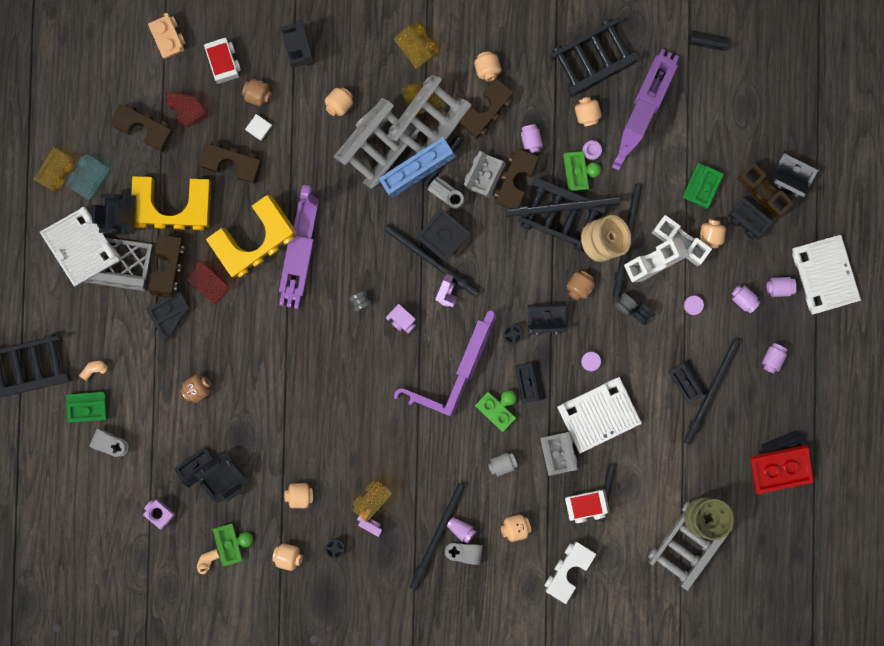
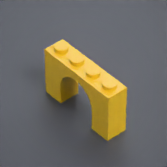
[132,176,211,231]
[206,195,297,278]

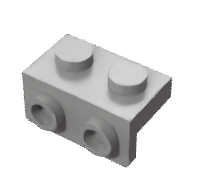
[464,151,506,198]
[540,432,577,476]

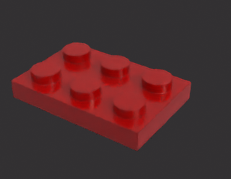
[750,445,813,494]

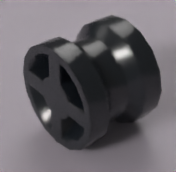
[631,302,655,326]
[503,325,522,345]
[325,539,345,559]

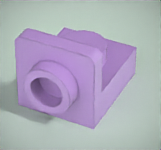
[435,274,457,307]
[357,508,383,537]

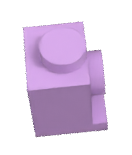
[386,304,416,334]

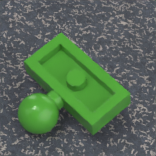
[563,151,601,192]
[475,390,516,432]
[212,524,253,566]

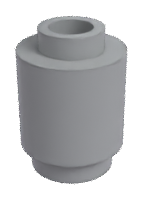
[488,453,518,477]

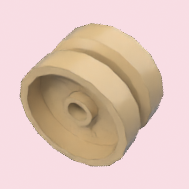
[581,215,631,262]

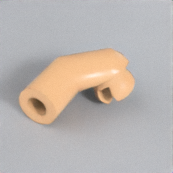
[79,361,108,381]
[197,549,220,574]

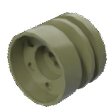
[684,497,734,540]

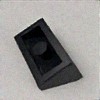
[689,30,729,51]
[668,360,708,404]
[515,362,545,403]
[762,430,804,453]
[174,447,214,488]

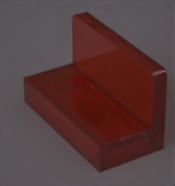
[187,261,230,304]

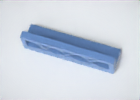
[379,137,457,198]

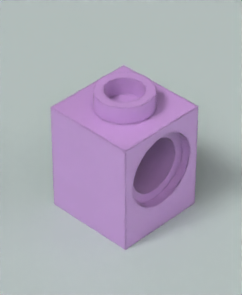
[143,499,176,530]

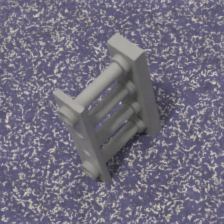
[387,75,471,154]
[334,98,420,189]
[648,500,732,591]

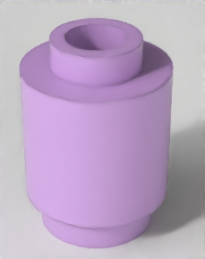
[521,125,543,154]
[767,277,796,297]
[731,285,760,313]
[762,343,787,373]

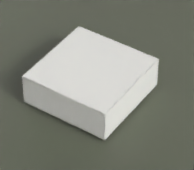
[245,114,272,141]

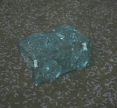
[66,154,110,200]

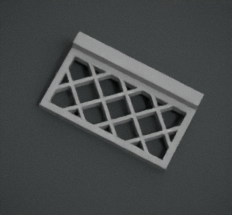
[84,238,153,291]

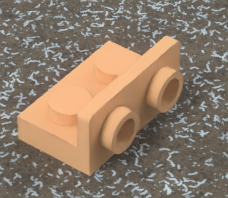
[148,13,186,59]

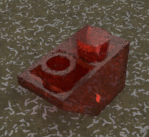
[165,92,208,128]

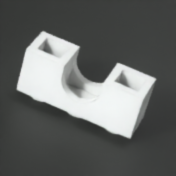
[651,215,712,266]
[624,239,689,282]
[544,541,596,604]

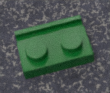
[682,163,723,209]
[66,392,107,423]

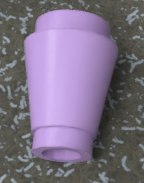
[447,517,476,544]

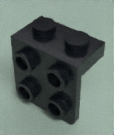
[772,151,819,198]

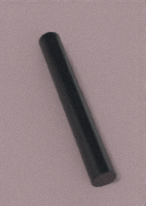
[423,136,463,186]
[597,464,616,522]

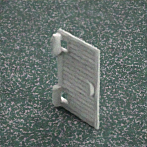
[40,206,120,287]
[792,235,861,315]
[557,377,642,453]

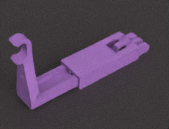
[612,48,679,170]
[279,185,319,309]
[394,311,496,417]

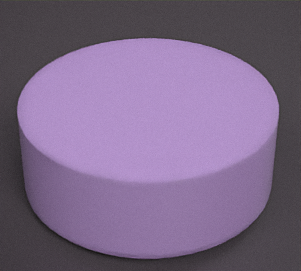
[582,140,602,160]
[684,296,704,315]
[581,352,601,371]

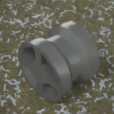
[349,290,372,312]
[613,293,638,317]

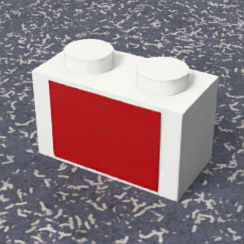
[204,38,241,84]
[565,489,610,523]

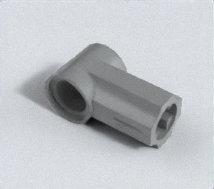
[428,177,465,210]

